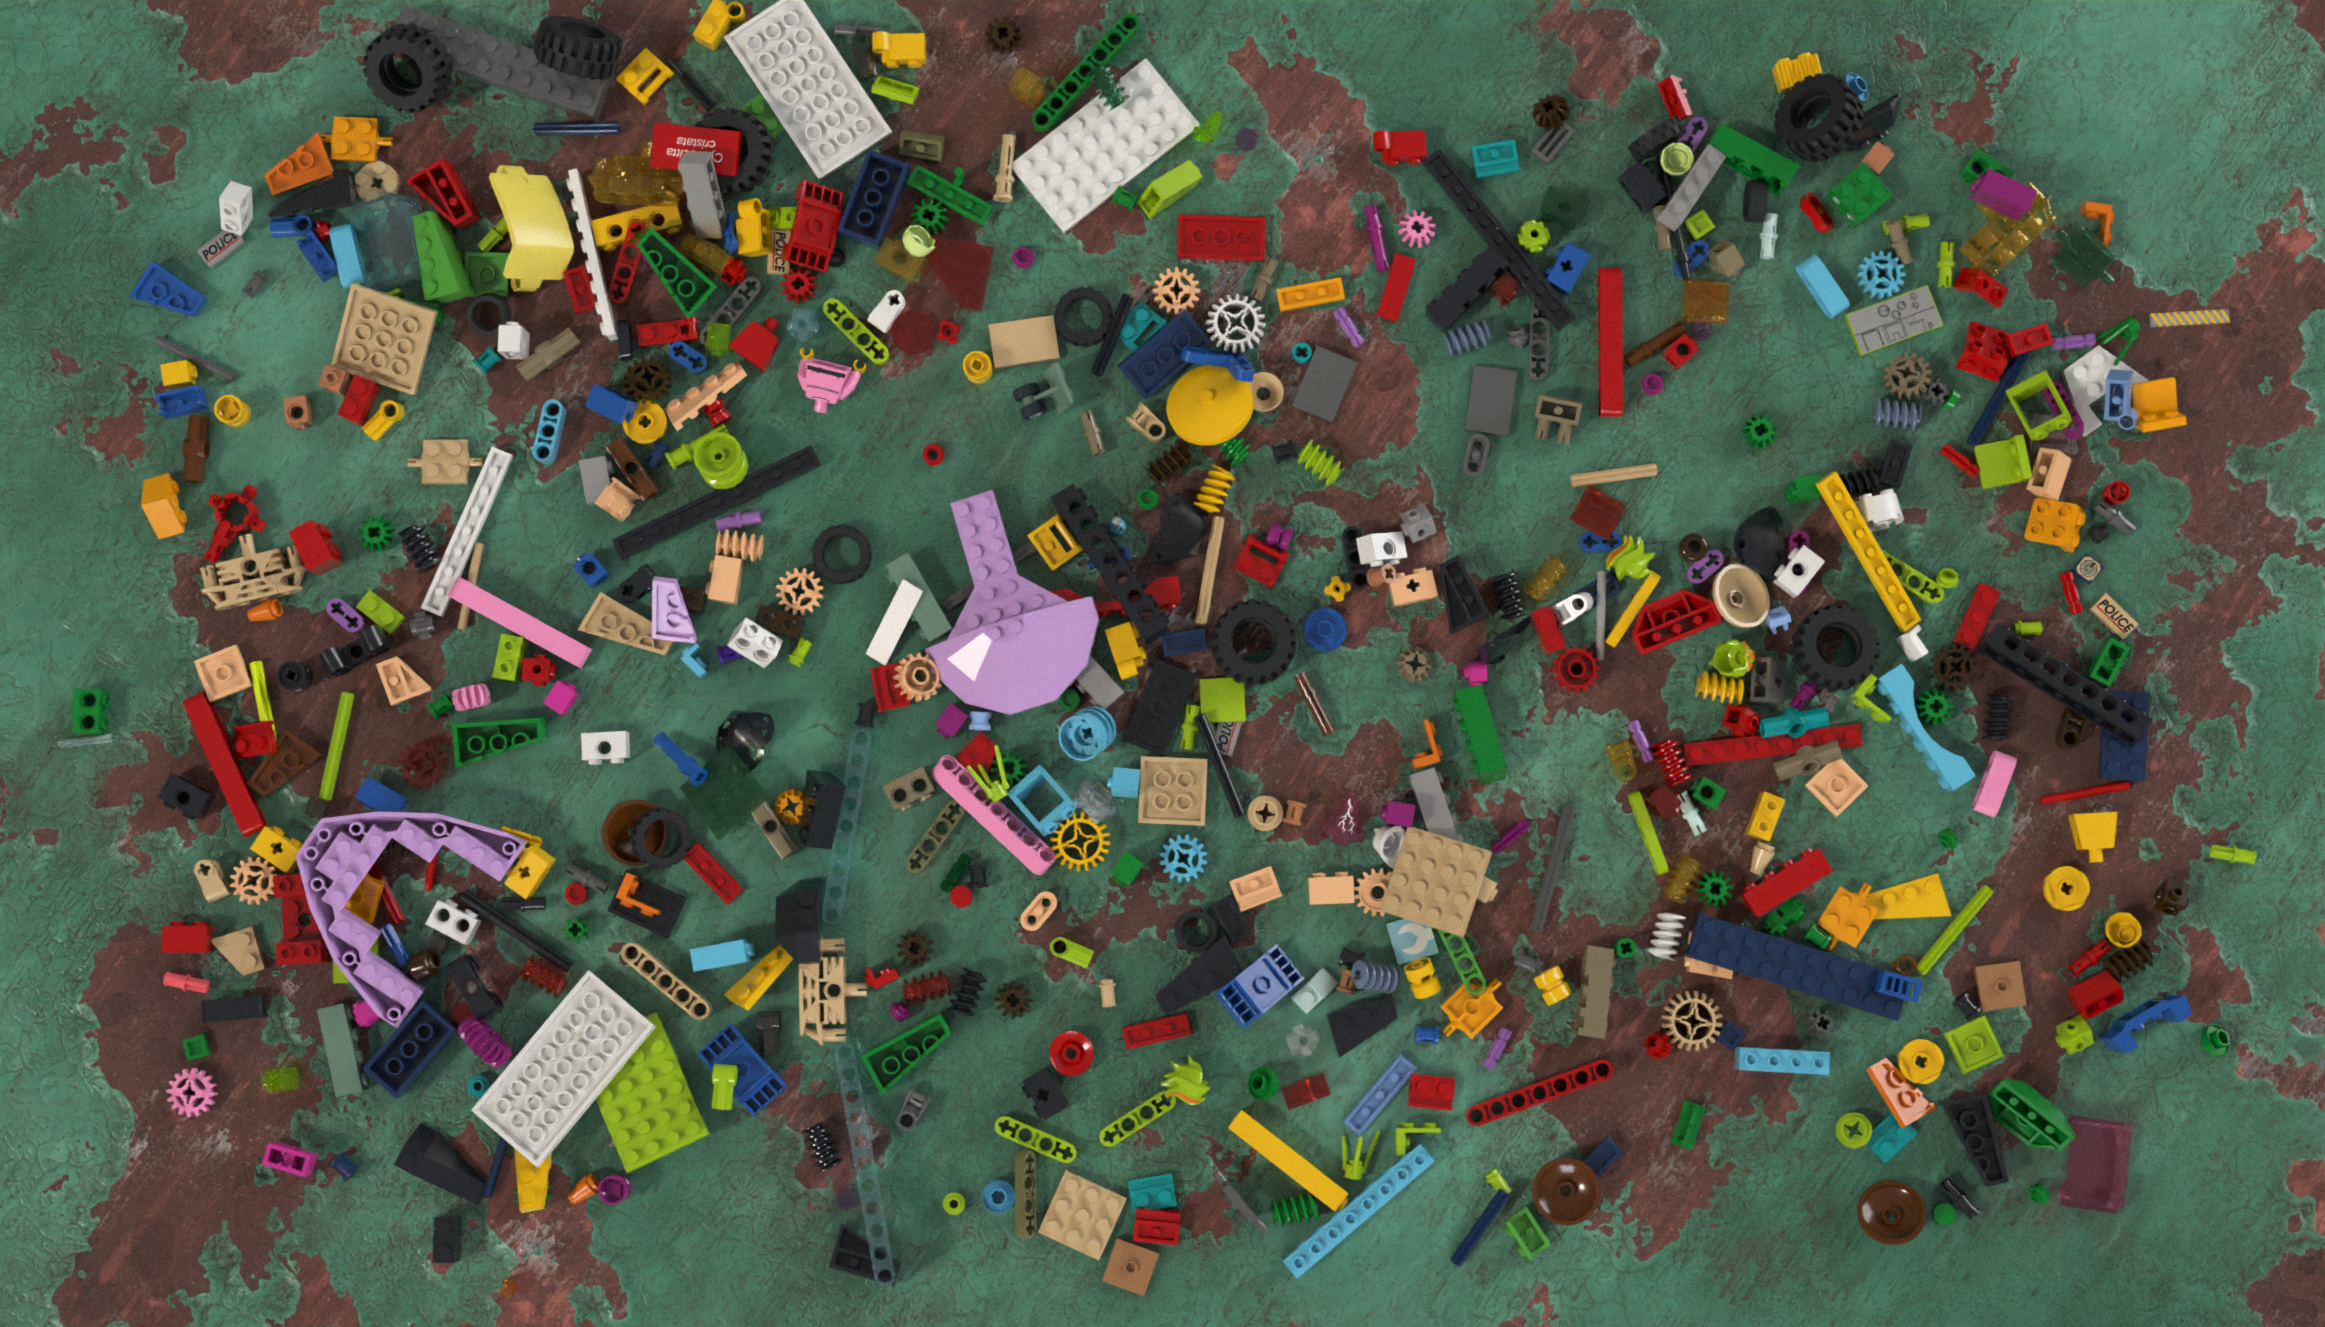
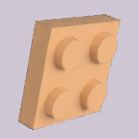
[194,645,253,702]
[1804,759,1868,817]

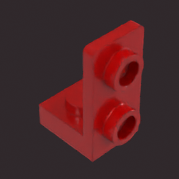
[1953,268,2008,308]

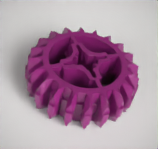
[458,1015,513,1069]

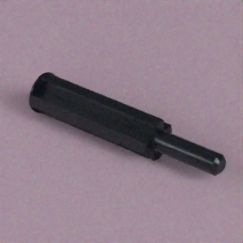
[668,57,717,112]

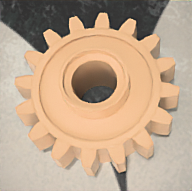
[893,652,942,702]
[1354,868,1392,917]

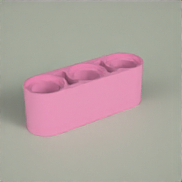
[1972,750,2017,818]

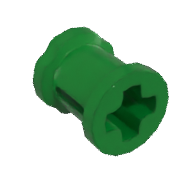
[1111,185,1140,212]
[426,692,455,720]
[1802,922,1833,951]
[1613,938,1636,958]

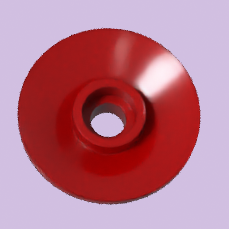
[1049,1031,1094,1076]

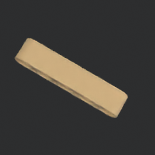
[621,943,713,1020]

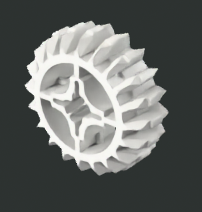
[1206,294,1266,354]

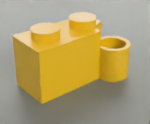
[693,0,746,52]
[872,31,926,68]
[735,198,772,258]
[1105,622,1147,680]

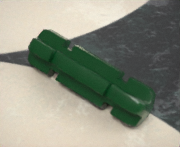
[939,853,972,893]

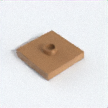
[1974,961,2027,1011]
[1102,1238,1159,1296]

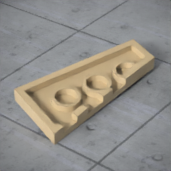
[578,592,675,656]

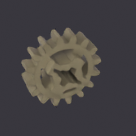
[1883,352,1932,400]

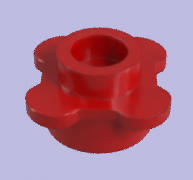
[315,219,331,243]
[936,320,961,344]

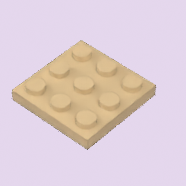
[1138,756,1208,826]
[1038,1170,1127,1260]

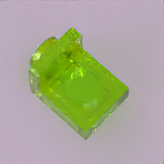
[1193,110,1223,143]
[705,322,731,357]
[263,1066,300,1093]

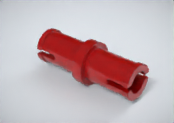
[2067,939,2112,977]

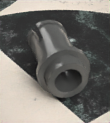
[242,270,269,299]
[1513,952,1543,975]

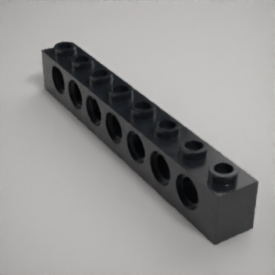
[1051,484,1170,645]
[1979,623,2153,748]

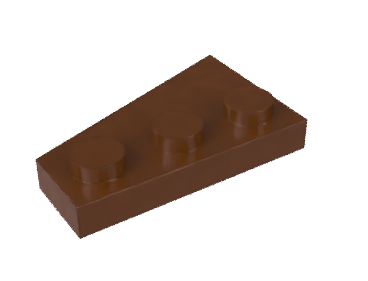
[247,729,323,797]

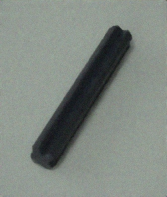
[1091,293,1134,377]

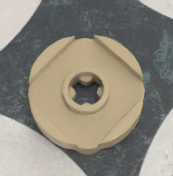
[354,161,400,206]

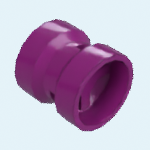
[1266,523,1293,550]

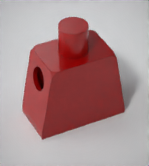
[728,316,780,373]

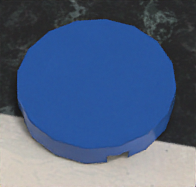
[1303,607,1347,652]

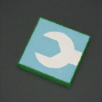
[1384,918,1440,966]

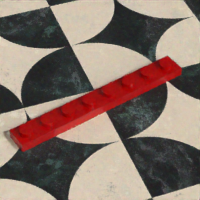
[1682,724,1863,766]

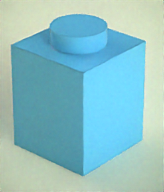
[1107,767,1140,799]

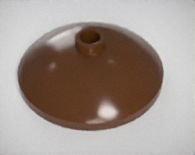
[602,799,668,866]
[1532,1157,1600,1226]
[1857,1180,1926,1245]

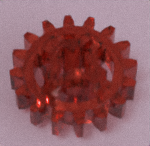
[397,741,448,789]

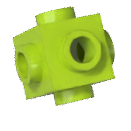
[1517,220,1550,254]
[2055,1015,2094,1055]

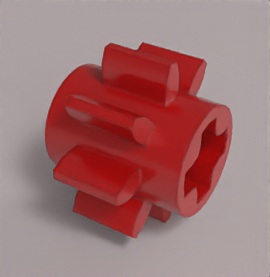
[718,257,747,285]
[1644,1031,1673,1061]

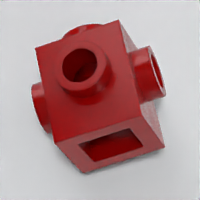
[522,655,557,687]
[1722,704,1760,737]

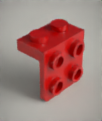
[1955,321,2009,382]

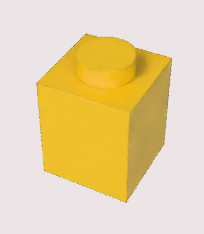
[160,360,198,390]

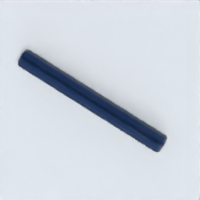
[1967,353,2029,447]

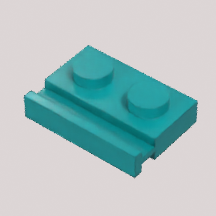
[1471,139,1520,179]
[1866,1112,1918,1164]
[1128,1173,1177,1213]

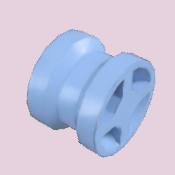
[969,712,992,731]

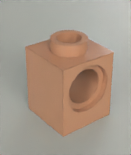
[1857,141,1895,176]
[318,365,353,396]
[283,395,314,430]

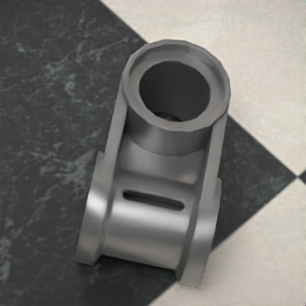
[897,1087,932,1131]

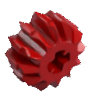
[780,267,818,305]

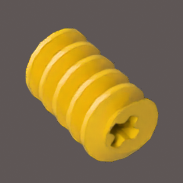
[1193,464,1235,514]
[1695,671,1744,706]

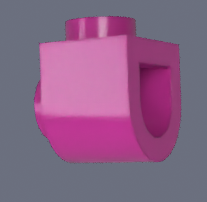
[1463,660,1488,687]
[352,998,380,1028]

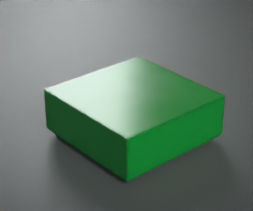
[182,1034,211,1062]

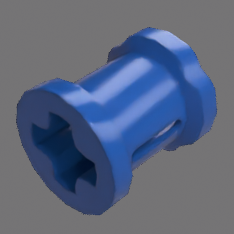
[1414,1024,1439,1045]

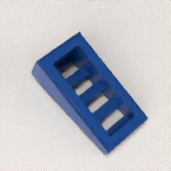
[1874,970,1923,1003]

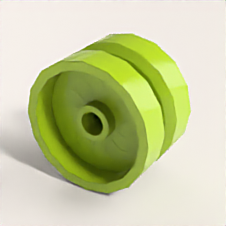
[693,432,748,489]

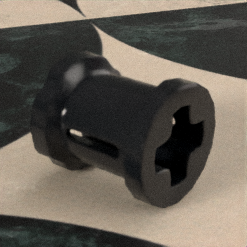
[1271,439,1298,464]
[854,703,878,728]
[968,865,988,888]
[1338,947,1365,967]
[1952,991,1982,1021]

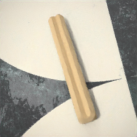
[1570,463,1658,487]

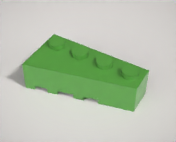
[412,211,476,305]

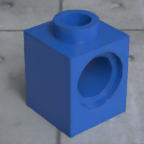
[573,552,611,589]

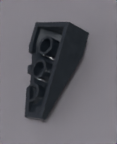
[268,169,359,217]
[393,1123,487,1205]

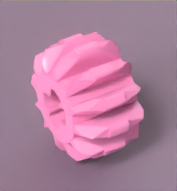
[1398,210,1436,248]
[452,683,491,712]

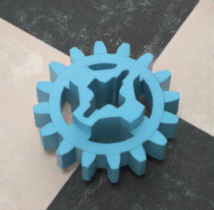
[1856,251,1906,300]
[1160,835,1207,882]

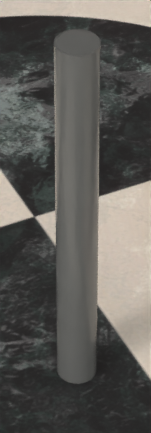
[154,336,236,382]

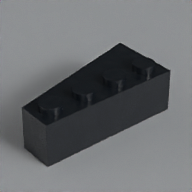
[1155,935,1243,1016]

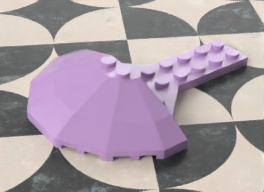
[925,490,1100,715]

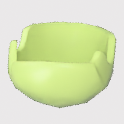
[1660,143,1694,176]
[902,225,935,257]

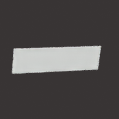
[866,579,923,665]

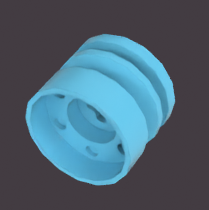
[1058,706,1116,761]

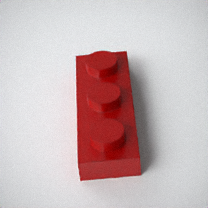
[1952,582,2001,652]

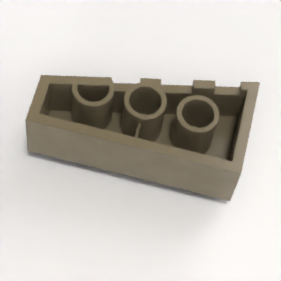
[1573,945,1617,1039]

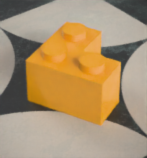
[141,473,187,539]

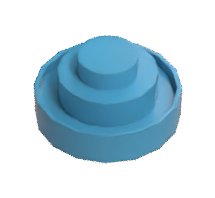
[1841,72,1868,102]
[982,1180,1015,1214]

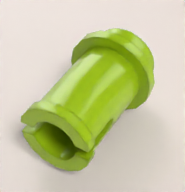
[2012,620,2042,637]
[788,638,813,667]
[1485,1168,1512,1194]

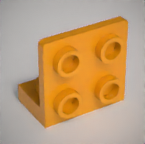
[2132,377,2187,433]

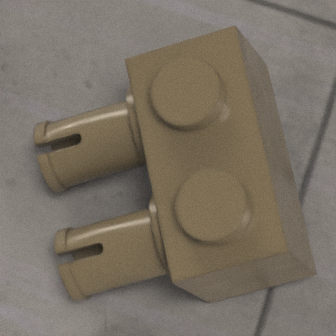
[1534,393,1583,445]

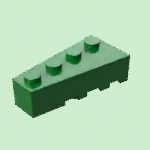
[1709,124,1800,197]
[1452,684,1507,786]
[452,716,548,768]
[861,1011,952,1095]

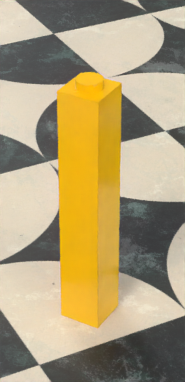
[1228,1109,1349,1211]

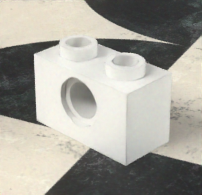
[498,322,530,360]
[1356,531,1407,567]
[1773,545,1825,598]
[581,731,630,765]

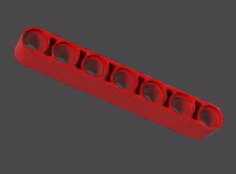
[1597,267,1623,417]
[183,691,267,838]
[1465,1059,1613,1126]

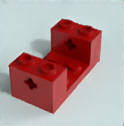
[273,874,331,965]

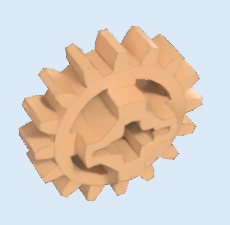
[1153,267,1200,315]
[776,568,824,616]
[230,857,278,905]

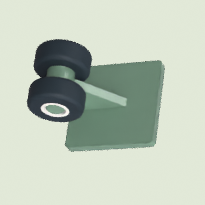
[1013,362,1074,420]

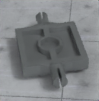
[1212,1169,1268,1234]

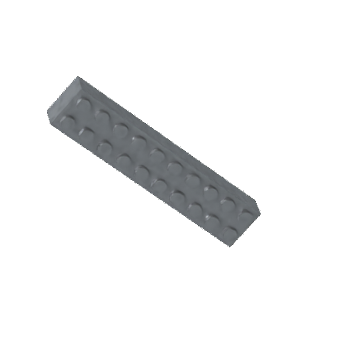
[395,4,613,122]

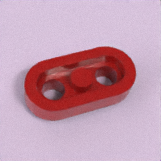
[1800,192,1835,233]

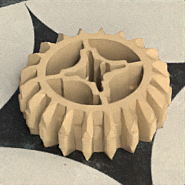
[1661,991,1722,1051]

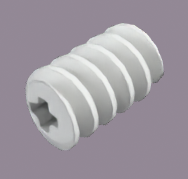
[1648,912,1686,961]

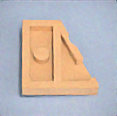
[376,656,433,706]

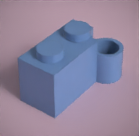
[2104,369,2139,430]

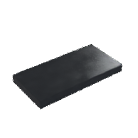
[1123,658,1197,757]

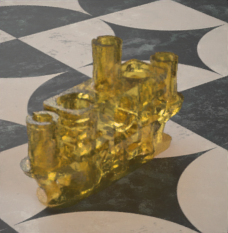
[587,141,684,206]
[1958,182,2057,277]

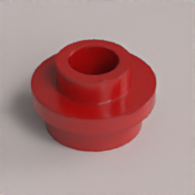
[922,444,945,466]

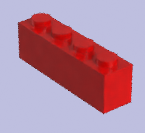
[1740,847,1833,917]

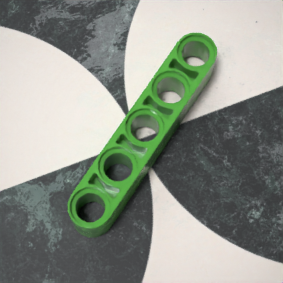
[1436,929,1486,996]

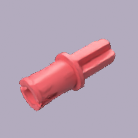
[163,971,210,993]

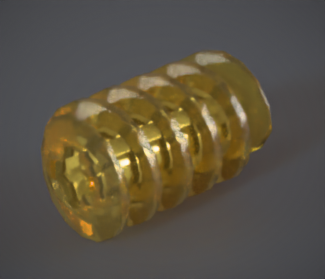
[1522,554,1569,603]
[1661,854,1703,905]

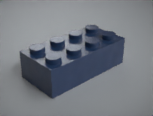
[837,149,911,251]
[363,1000,459,1098]

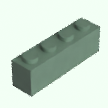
[885,553,952,644]
[317,1003,369,1097]

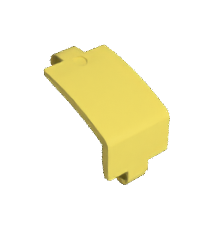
[489,165,574,292]

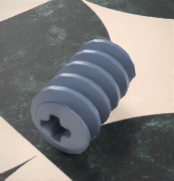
[1442,319,1491,358]
[1873,398,1922,431]
[1351,960,1401,994]

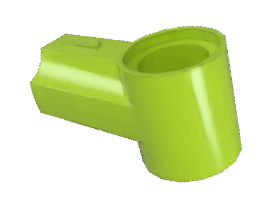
[1049,937,1094,969]
[712,1064,738,1110]

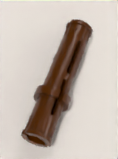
[1624,321,1687,368]
[1293,671,1336,737]

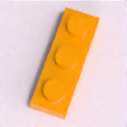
[1276,277,1345,312]

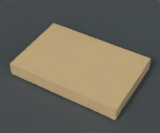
[989,315,1060,369]

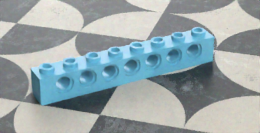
[1282,1142,1434,1279]

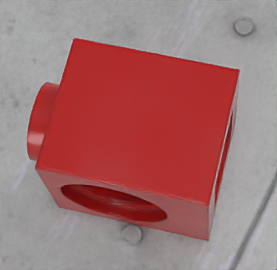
[1662,333,1699,371]

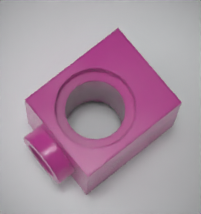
[543,680,580,716]

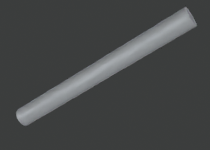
[1596,571,1606,660]

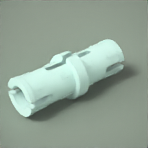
[1760,213,1778,260]
[1674,790,1708,836]

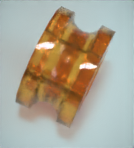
[1894,955,1917,975]
[500,1278,516,1300]

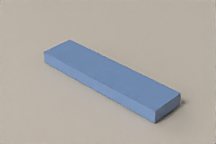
[1342,1053,1417,1136]

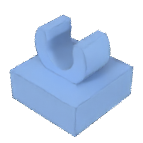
[1764,605,1792,634]

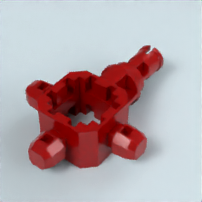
[203,484,267,564]

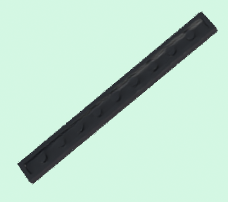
[1422,149,1576,332]
[612,445,822,560]

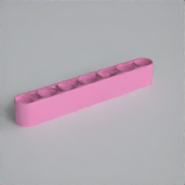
[447,576,592,669]
[931,755,1056,875]

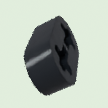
[617,319,633,361]

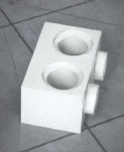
[219,181,253,236]
[727,618,783,668]
[425,898,482,945]

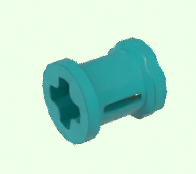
[472,346,502,375]

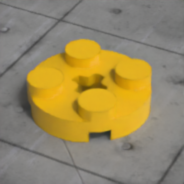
[623,400,668,445]
[2043,866,2090,911]
[1897,1039,1944,1084]

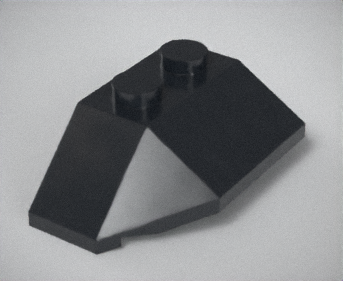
[1846,92,1902,152]
[775,879,823,964]

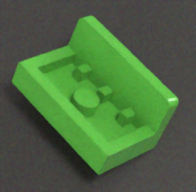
[1503,1206,1551,1260]

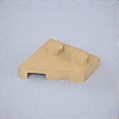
[211,926,267,976]

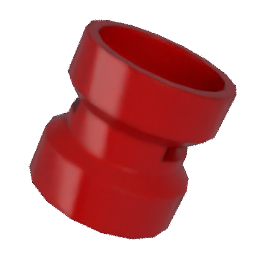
[702,398,732,428]
[2102,481,2130,505]

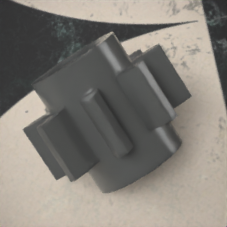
[1920,378,1950,406]
[410,611,436,639]
[1807,1009,1836,1036]

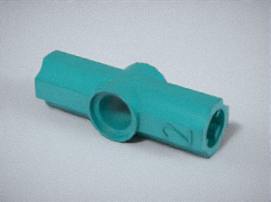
[1759,707,1829,738]

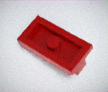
[1657,75,1692,121]
[2004,323,2054,357]

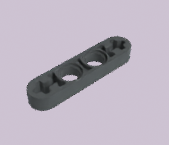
[699,277,762,348]
[1527,301,1550,382]

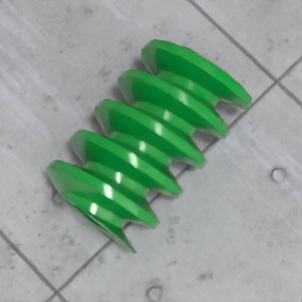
[1214,435,1254,467]
[1270,1193,1319,1227]

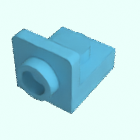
[681,643,708,679]

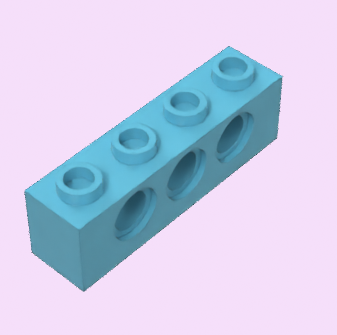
[1734,1047,1830,1075]

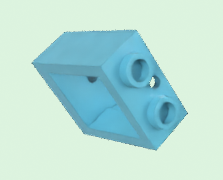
[1008,764,1078,837]
[690,939,755,972]

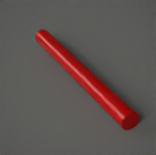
[2040,781,2130,805]

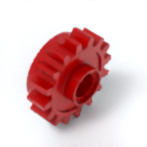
[1551,645,1601,694]

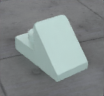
[1291,967,1338,1014]

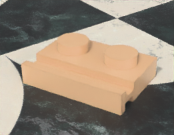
[595,477,641,523]
[1229,866,1282,912]

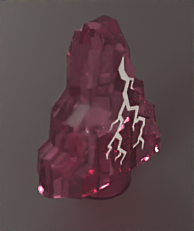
[1320,791,1365,846]

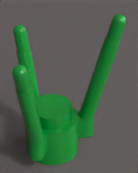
[2095,316,2141,366]

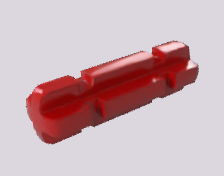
[1940,443,1980,477]
[2059,571,2083,615]

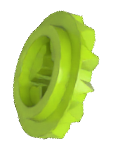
[1836,1112,1872,1149]

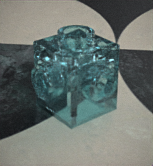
[787,308,820,343]

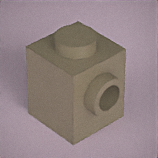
[1707,239,1745,277]

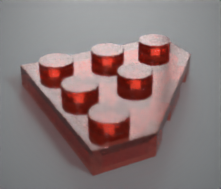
[925,235,994,312]

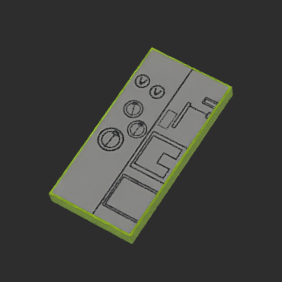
[1844,285,1944,356]

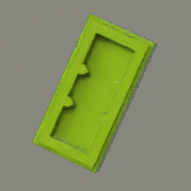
[871,75,920,105]

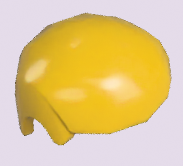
[2105,912,2142,949]

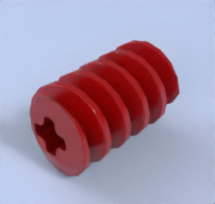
[1651,739,1692,788]

